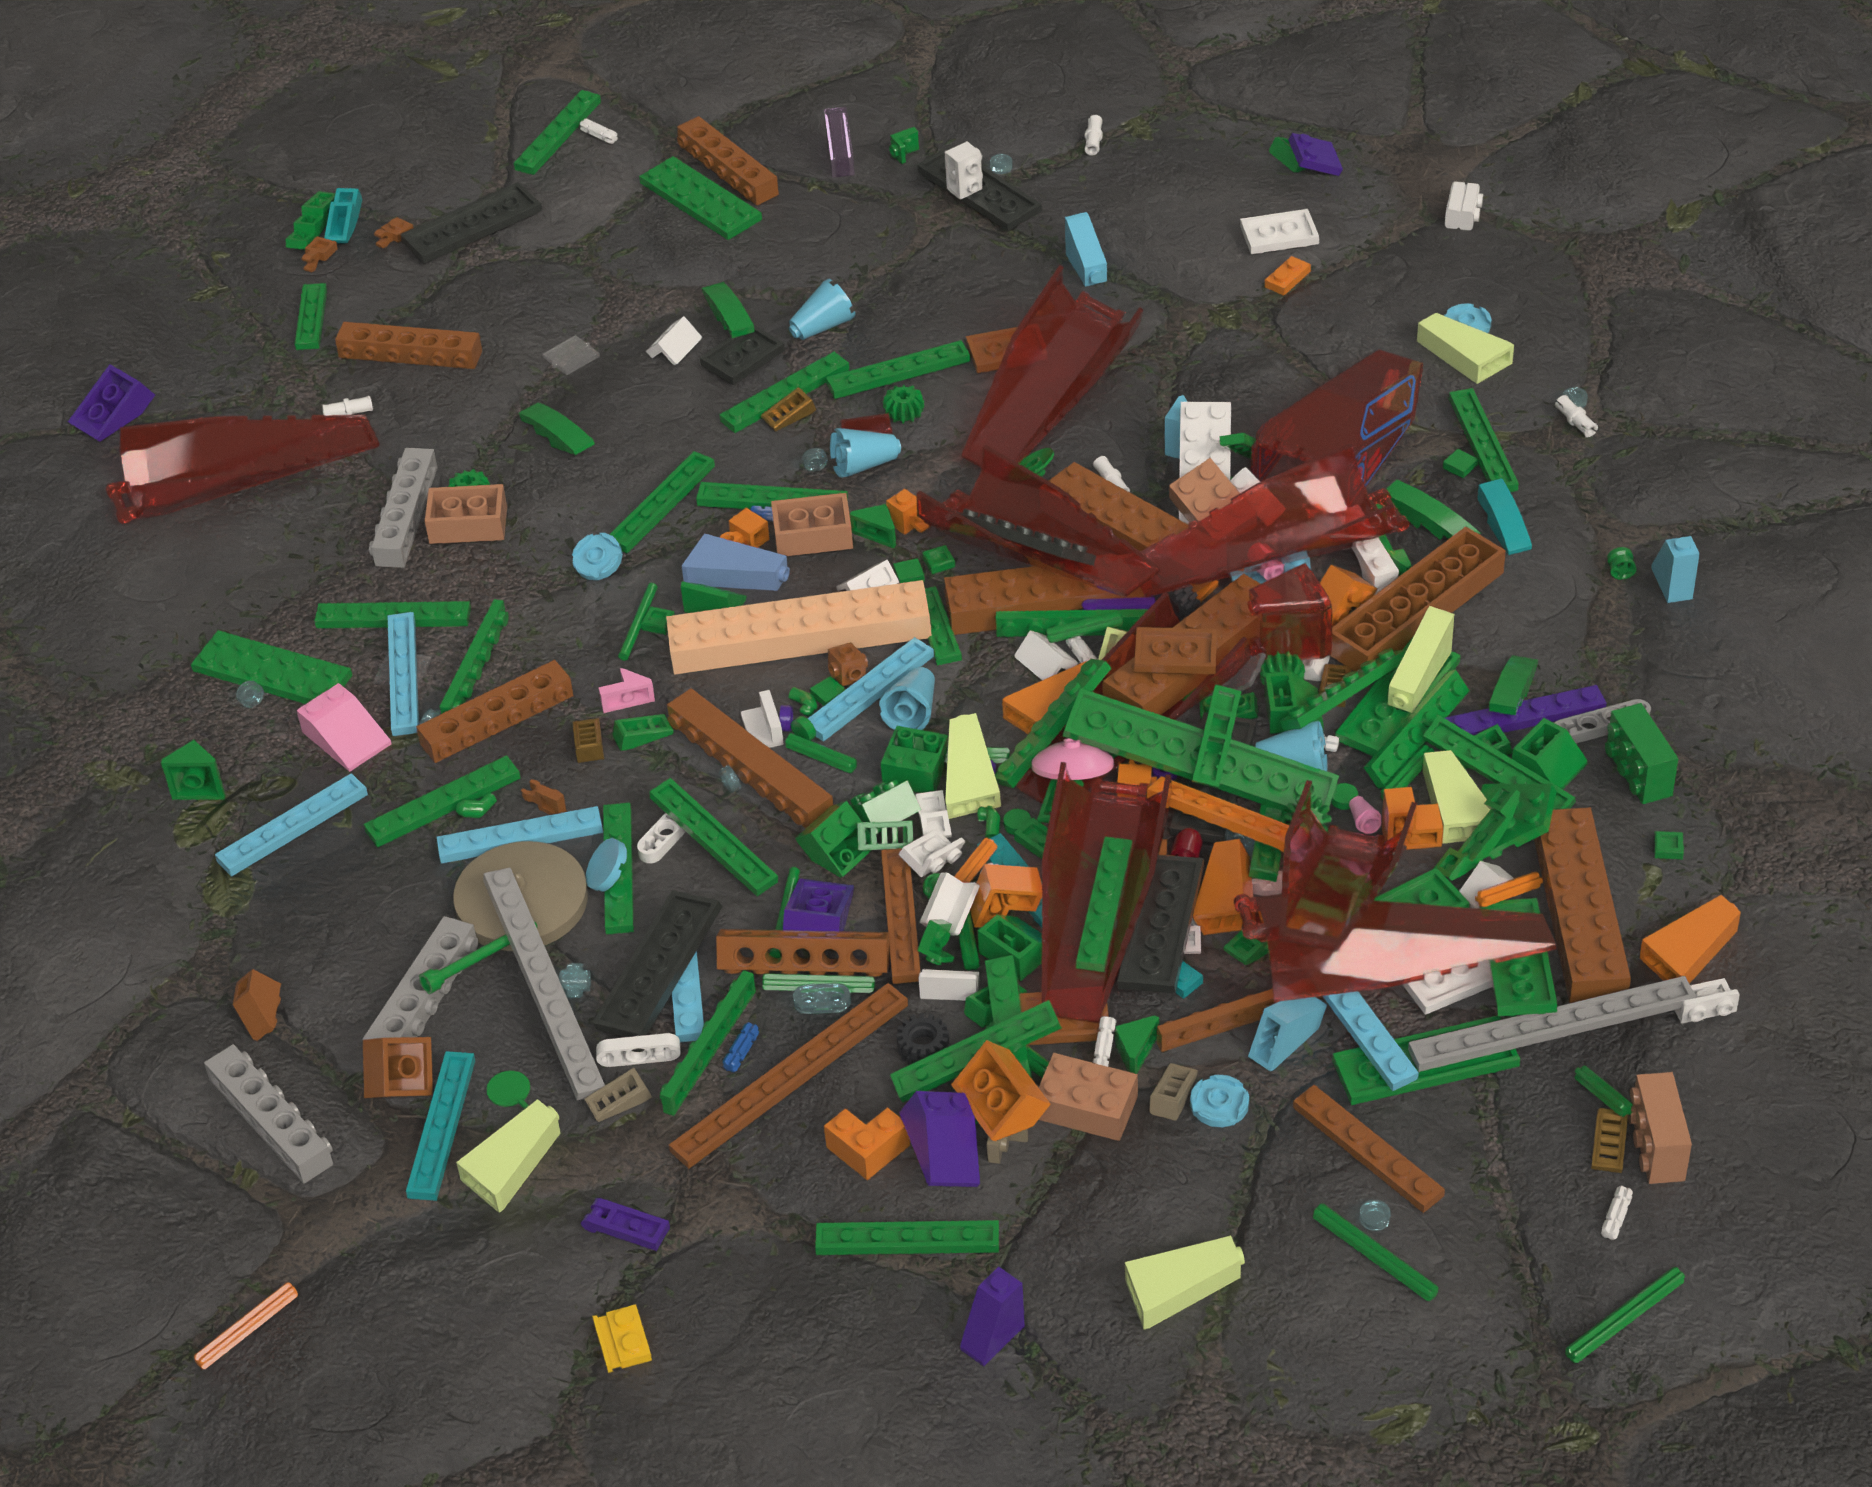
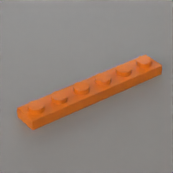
[1147,776,1306,854]

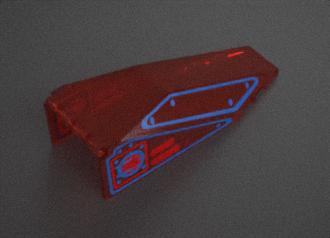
[1251,349,1423,510]

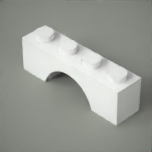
[1333,505,1399,595]

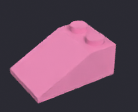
[296,683,392,772]

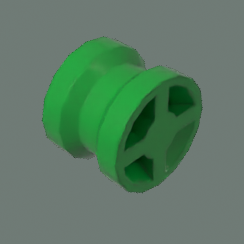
[1607,547,1636,580]

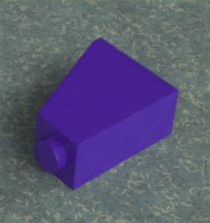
[960,1267,1025,1366]

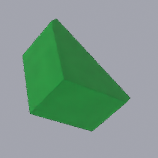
[849,504,896,549]
[1115,1016,1159,1074]

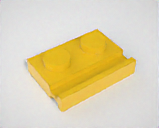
[592,1304,652,1373]

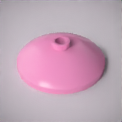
[1032,738,1114,780]

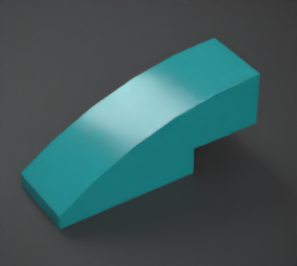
[324,188,362,243]
[1477,479,1532,555]

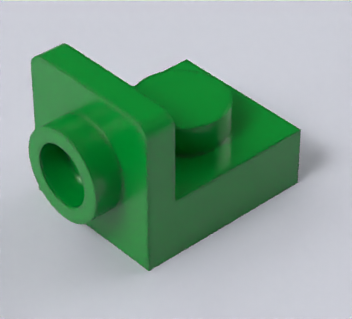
[889,127,919,164]
[917,919,954,965]

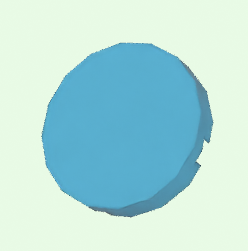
[1444,303,1492,333]
[572,533,623,580]
[586,838,627,892]
[1190,1075,1249,1128]

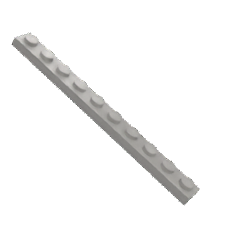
[483,868,605,1100]
[1408,976,1697,1072]

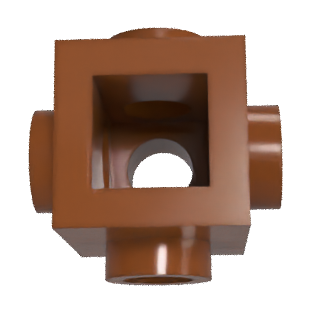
[828,642,868,686]

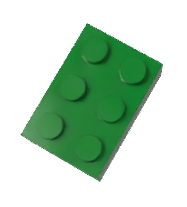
[1605,703,1678,805]

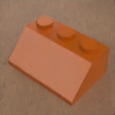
[951,1040,1051,1141]

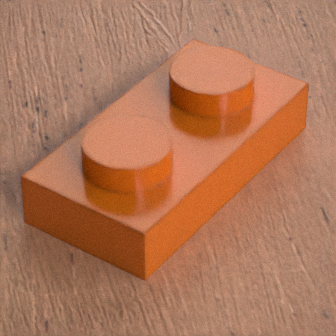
[1265,256,1311,296]

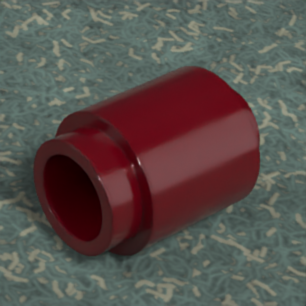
[1171,828,1203,858]

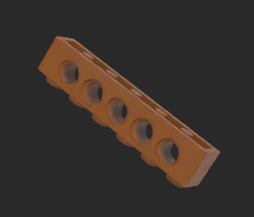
[677,116,779,205]
[335,322,482,369]
[416,660,573,763]
[716,929,890,976]

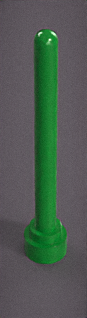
[419,921,538,994]

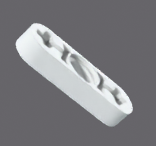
[637,813,686,863]
[596,1033,681,1067]

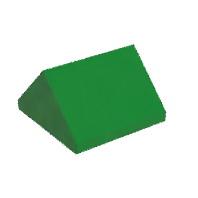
[681,581,747,613]
[161,740,226,800]

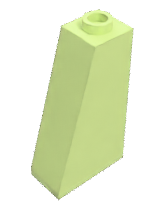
[1417,313,1514,384]
[1388,606,1454,713]
[945,713,1001,819]
[1423,750,1490,844]
[456,1099,560,1213]
[1125,1236,1245,1329]

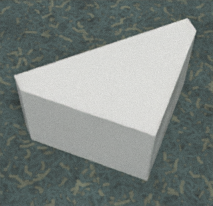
[1459,861,1514,913]

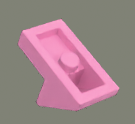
[599,668,655,713]

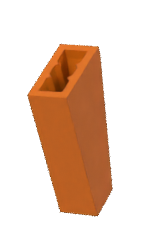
[1002,661,1106,734]
[1193,839,1255,935]
[1640,895,1741,984]

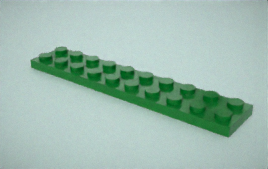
[1063,688,1339,821]

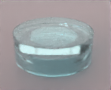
[990,154,1013,174]
[1563,387,1588,408]
[802,448,828,471]
[236,680,264,708]
[719,765,741,793]
[1360,1200,1391,1231]

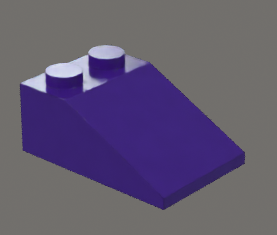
[68,364,155,442]
[783,879,854,931]
[899,1091,980,1187]

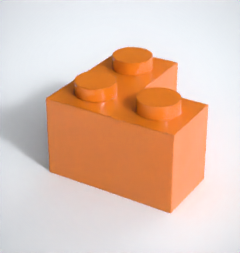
[1313,565,1378,627]
[1381,787,1443,851]
[970,864,1044,928]
[824,1107,910,1180]

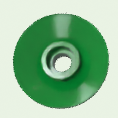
[1011,448,1054,481]

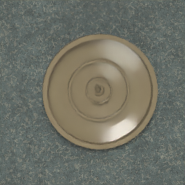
[453,841,588,951]

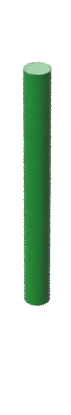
[618,583,658,661]
[770,867,800,958]

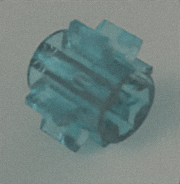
[559,963,591,998]

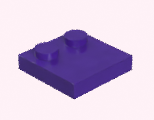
[1288,133,1343,176]

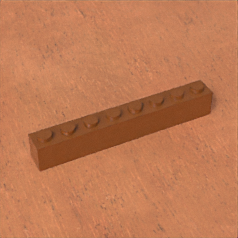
[667,688,833,828]

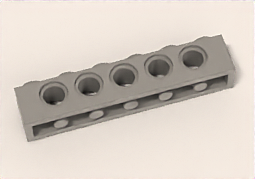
[369,448,438,568]
[363,916,478,1040]
[204,1044,333,1184]

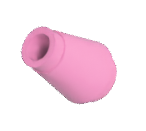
[1349,796,1381,834]

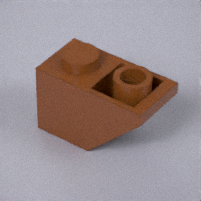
[233,969,281,1041]

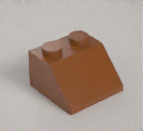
[363,1037,433,1098]

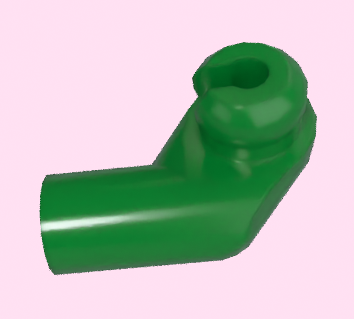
[789,687,818,717]
[456,792,497,818]
[977,805,1000,839]

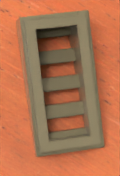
[1150,1063,1198,1120]
[585,1068,652,1122]

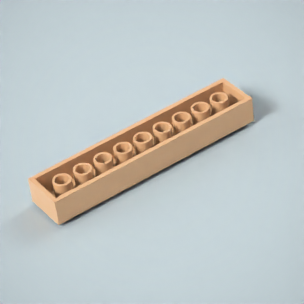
[666,580,932,675]

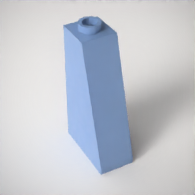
[682,533,790,591]

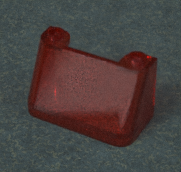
[1247,563,1332,662]

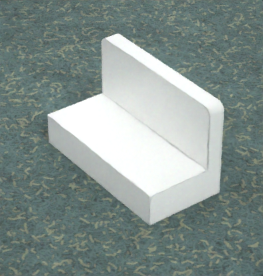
[646,316,702,365]
[836,560,899,591]
[1015,630,1078,680]
[741,690,784,748]
[920,872,980,935]
[919,969,980,1001]

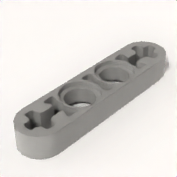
[1555,699,1651,743]

